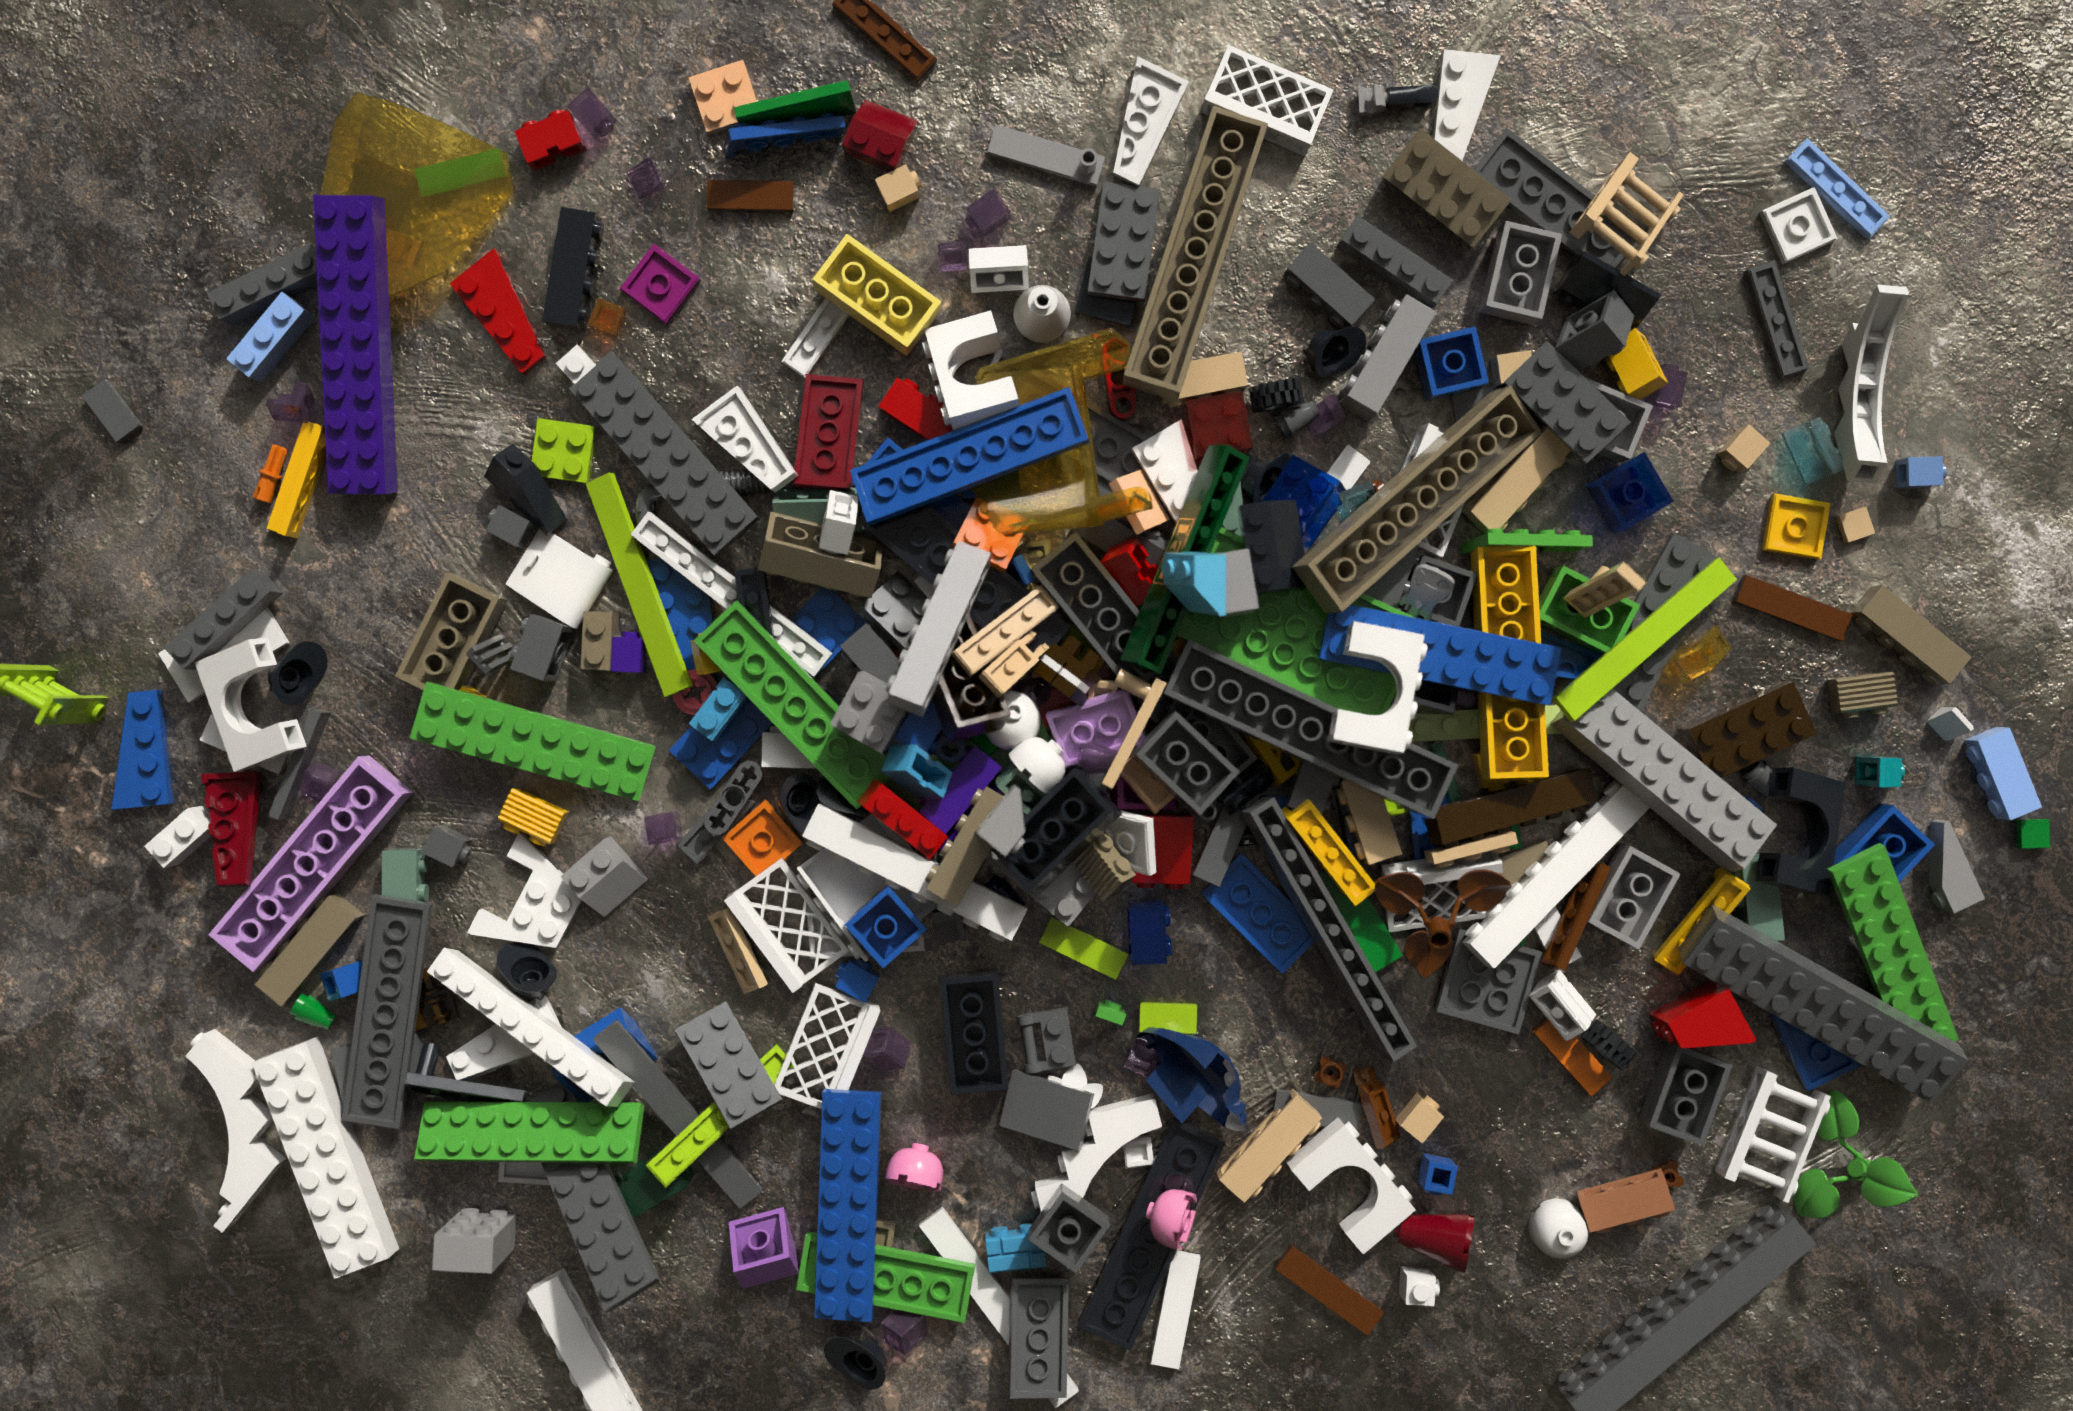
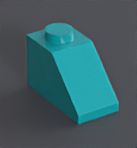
[1855,756,1905,787]

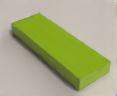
[1039,916,1128,980]

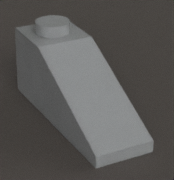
[1929,819,1985,913]

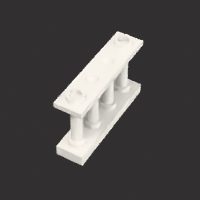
[1715,1066,1831,1203]

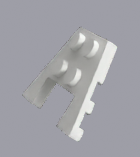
[467,833,582,948]

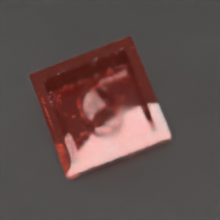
[1181,391,1253,464]

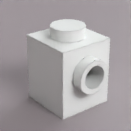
[1399,1266,1440,1306]

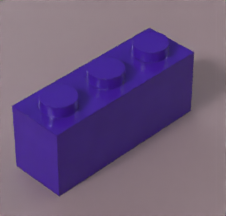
[919,745,1002,834]

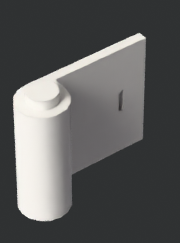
[506,529,613,629]

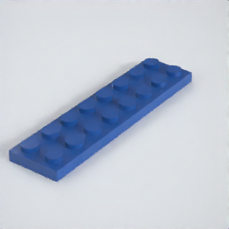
[850,387,1090,526]
[669,587,868,790]
[1318,605,1561,706]
[815,1089,882,1322]

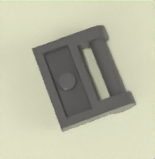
[1016,1007,1076,1074]

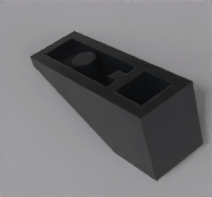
[484,444,567,536]

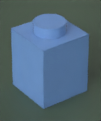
[1896,456,1946,489]

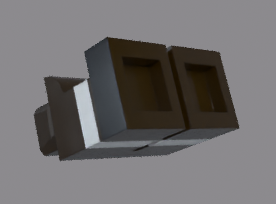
[1032,635,1105,707]

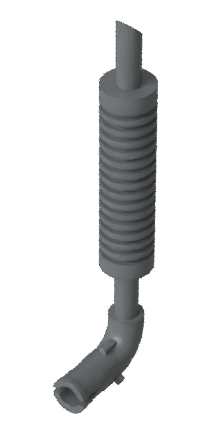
[632,464,795,525]

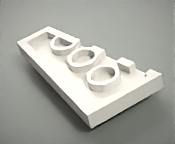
[1433,49,1501,161]
[1113,56,1189,186]
[691,386,798,493]
[1131,420,1198,523]
[446,995,561,1081]

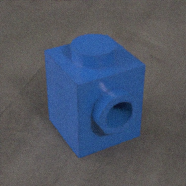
[834,958,881,1003]
[320,960,363,1001]
[1417,1153,1458,1196]

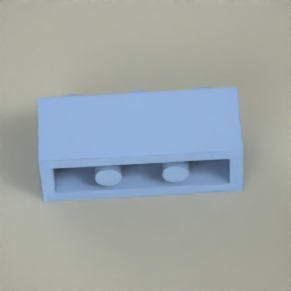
[226,292,316,383]
[1964,727,2042,820]

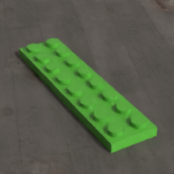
[694,600,890,809]
[410,681,656,801]
[1827,843,1959,1042]
[414,1102,644,1164]

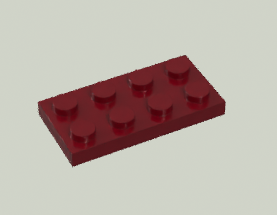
[793,374,864,492]

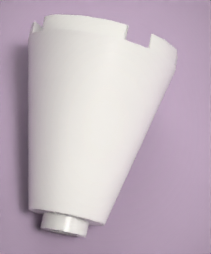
[1014,285,1071,343]

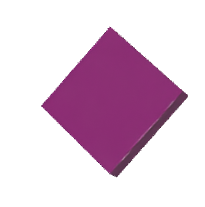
[620,243,701,325]

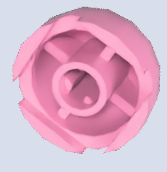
[884,1143,943,1192]
[1146,1189,1197,1250]

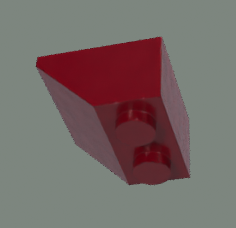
[842,100,919,172]

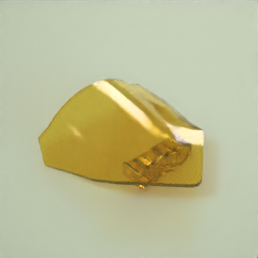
[320,92,514,297]

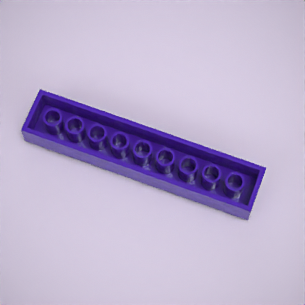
[313,195,398,494]

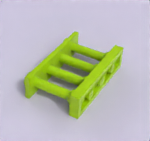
[0,664,109,725]

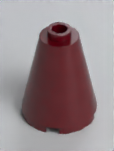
[1393,1214,1474,1273]

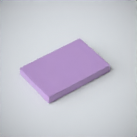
[1046,689,1146,768]

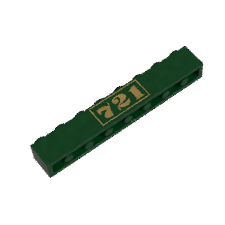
[1120,445,1250,674]

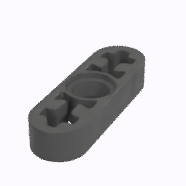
[704,761,764,835]

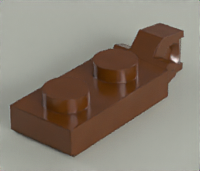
[1353,1066,1401,1149]

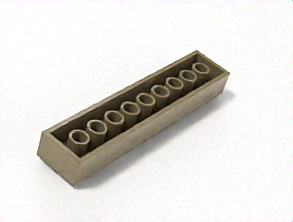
[1122,106,1268,402]
[1292,386,1542,613]

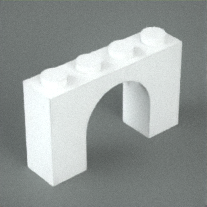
[922,311,1020,431]
[1328,621,1427,755]
[194,637,307,772]
[1286,1117,1416,1254]

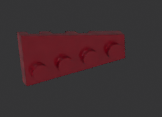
[201,771,261,887]

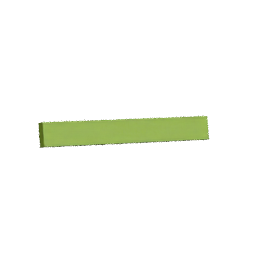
[586,473,693,697]
[1552,557,1737,722]

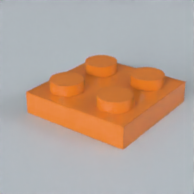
[952,494,1029,573]
[722,800,804,876]

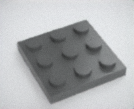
[1434,928,1542,1035]

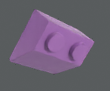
[729,1207,799,1289]

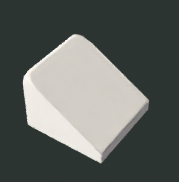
[1927,707,1974,741]

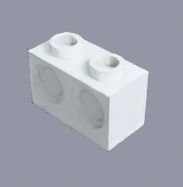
[819,490,859,555]

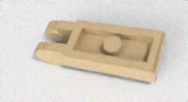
[978,630,1049,698]

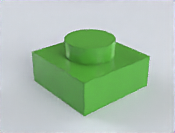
[1094,999,1126,1026]

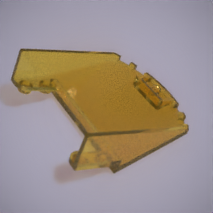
[971,328,1153,535]

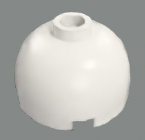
[986,691,1041,750]
[1009,737,1065,794]
[1528,1198,1589,1259]

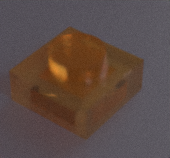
[588,298,627,337]

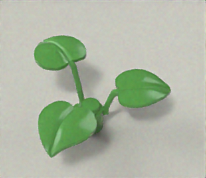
[1793,1090,1918,1219]

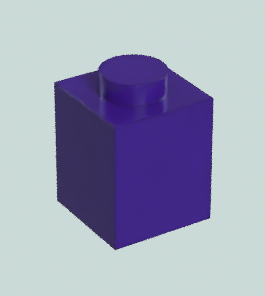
[611,632,646,673]

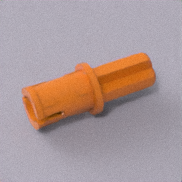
[252,445,287,503]

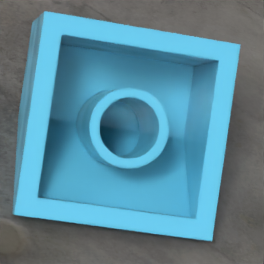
[1161,552,1226,616]

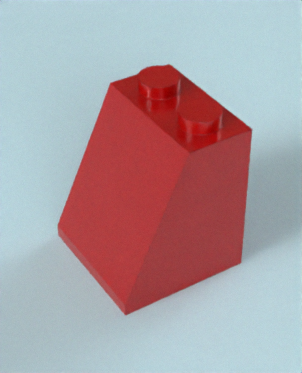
[1131,812,1194,889]
[1649,981,1757,1048]

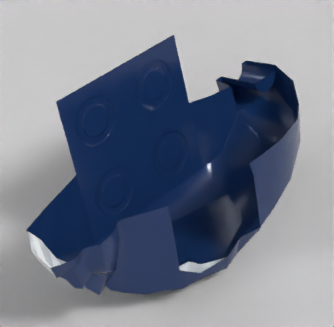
[1137,1027,1247,1131]

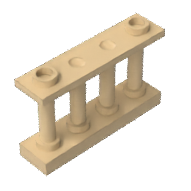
[1570,152,1684,276]

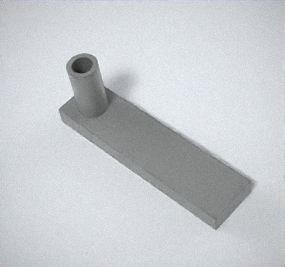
[987,124,1105,187]

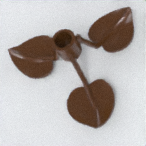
[1375,869,1512,978]

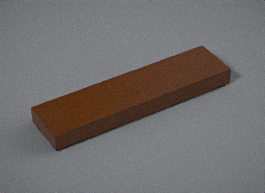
[832,0,937,83]
[1733,575,1853,642]
[1541,863,1611,972]
[1274,1244,1384,1336]

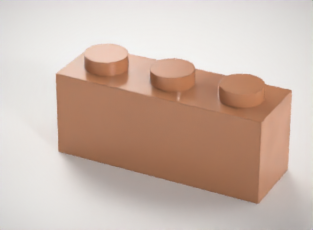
[1577,1168,1676,1233]

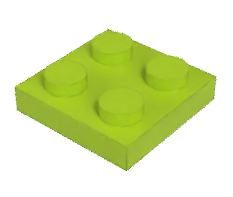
[532,418,597,484]

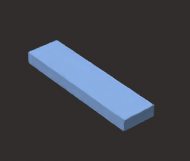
[1784,138,1890,239]

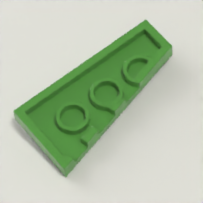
[1461,528,1593,555]

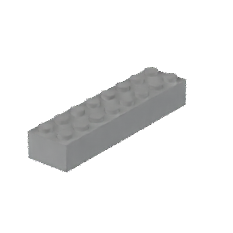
[1550,688,1777,873]

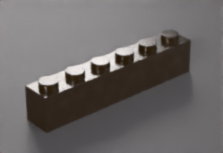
[1424,768,1598,849]

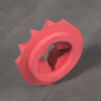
[673,669,717,715]

